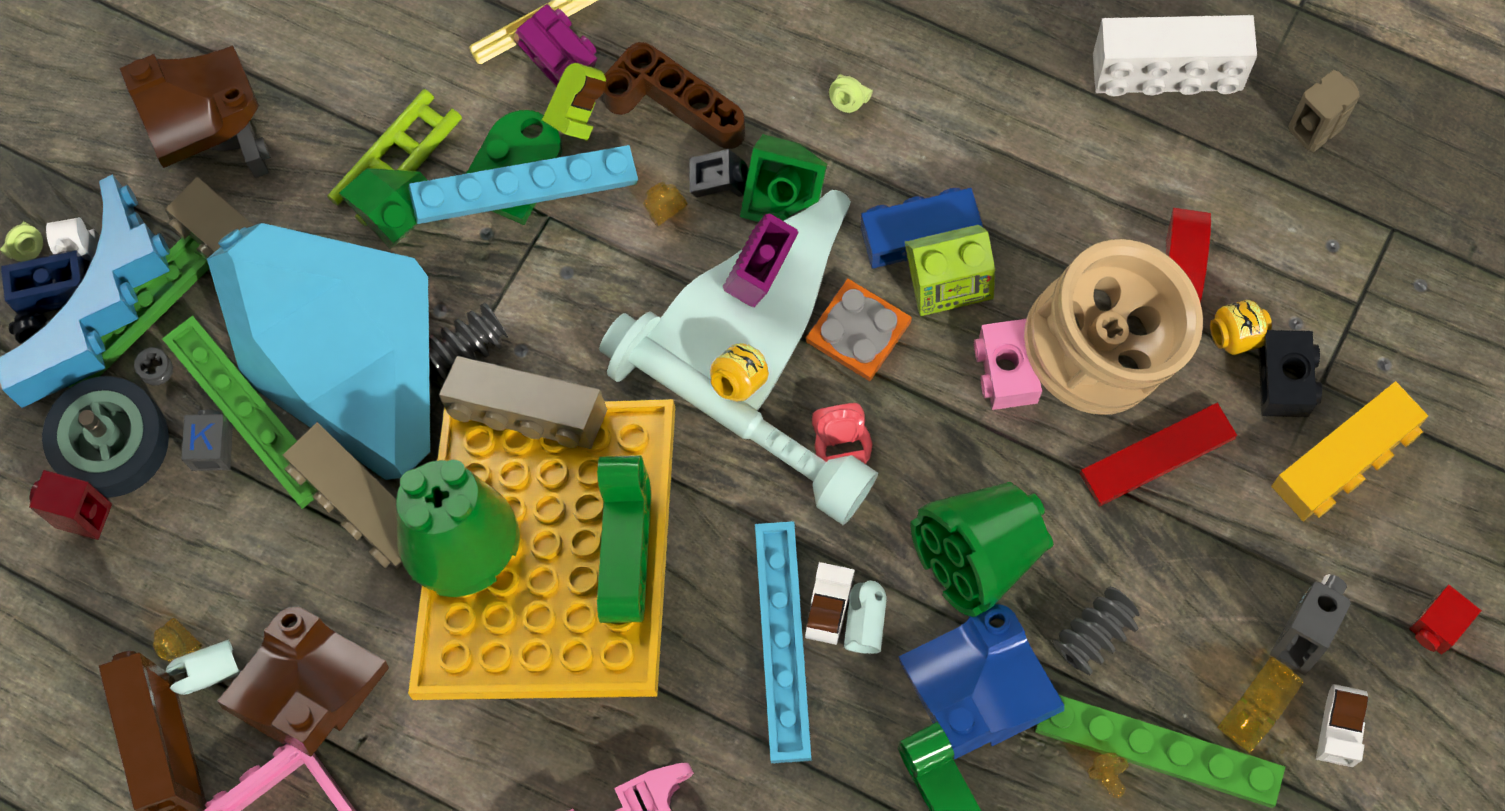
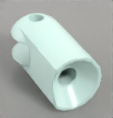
[844,581,886,654]
[166,640,240,695]

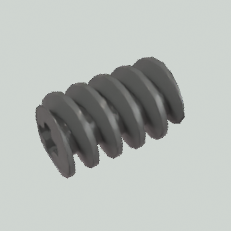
[429,302,508,380]
[1052,586,1140,676]

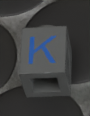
[181,410,233,471]

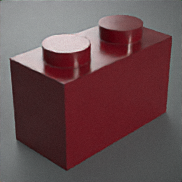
[29,470,112,540]

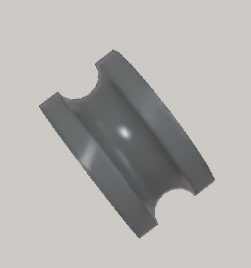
[134,348,173,386]

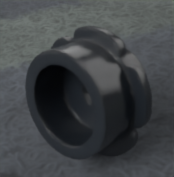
[8,310,47,344]

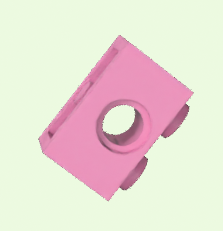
[974,319,1042,410]

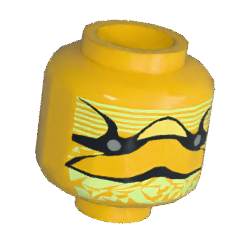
[1210,300,1272,355]
[710,343,769,402]

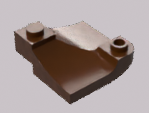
[120,45,259,168]
[217,607,389,757]

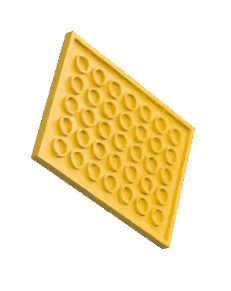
[408,399,676,700]

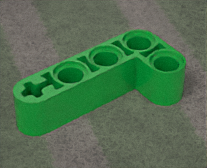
[597,455,651,623]
[898,722,981,811]

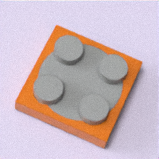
[806,278,912,381]

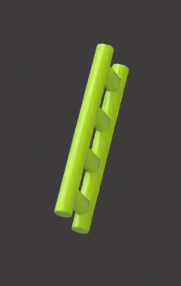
[327,89,462,226]

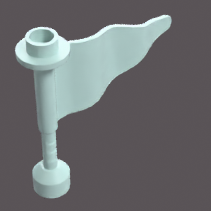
[599,190,878,525]

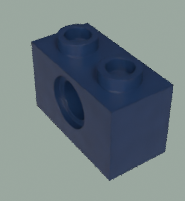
[1,250,89,314]

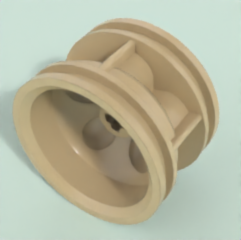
[1024,239,1203,415]

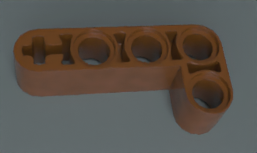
[603,42,745,149]

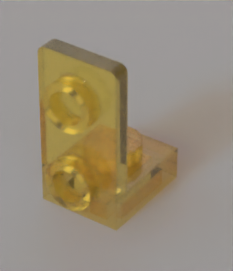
[1217,657,1304,753]

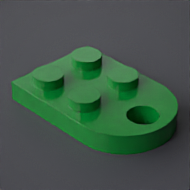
[466,110,562,225]

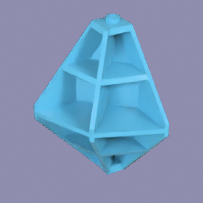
[207,223,430,480]

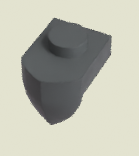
[211,122,271,178]

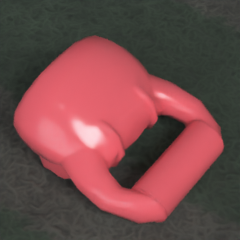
[812,403,873,464]

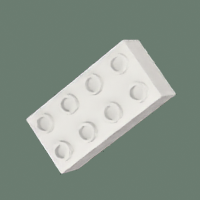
[1093,15,1257,96]

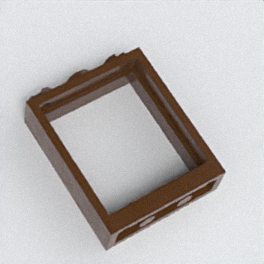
[99,651,206,811]

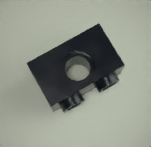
[1258,330,1322,417]

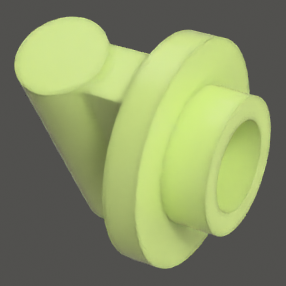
[829,74,873,113]
[0,221,43,262]

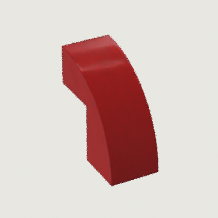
[1166,208,1211,303]

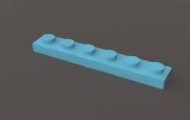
[409,145,638,224]
[755,521,811,763]

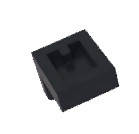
[689,149,749,197]

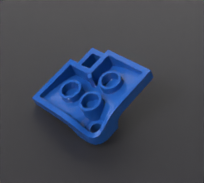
[899,604,1064,760]

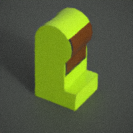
[542,63,606,140]

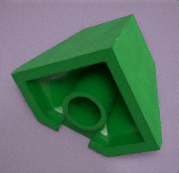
[740,134,828,222]
[339,168,428,249]

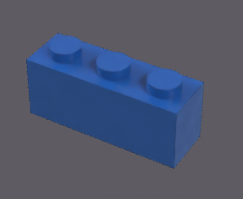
[860,188,984,269]

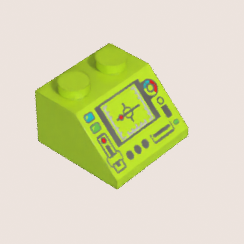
[905,225,995,316]

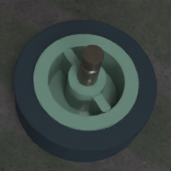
[42,376,169,498]

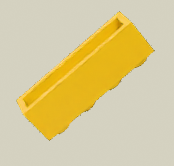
[1271,381,1428,521]

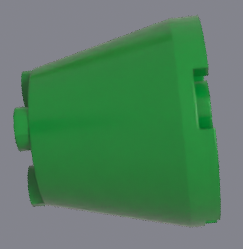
[396,459,520,597]
[910,482,1054,617]

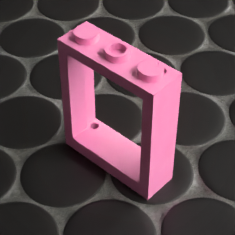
[203,743,356,811]

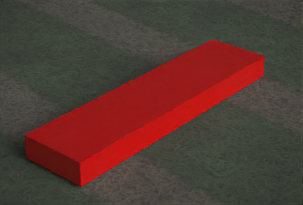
[1080,402,1237,507]

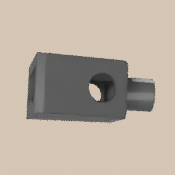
[1269,574,1351,675]

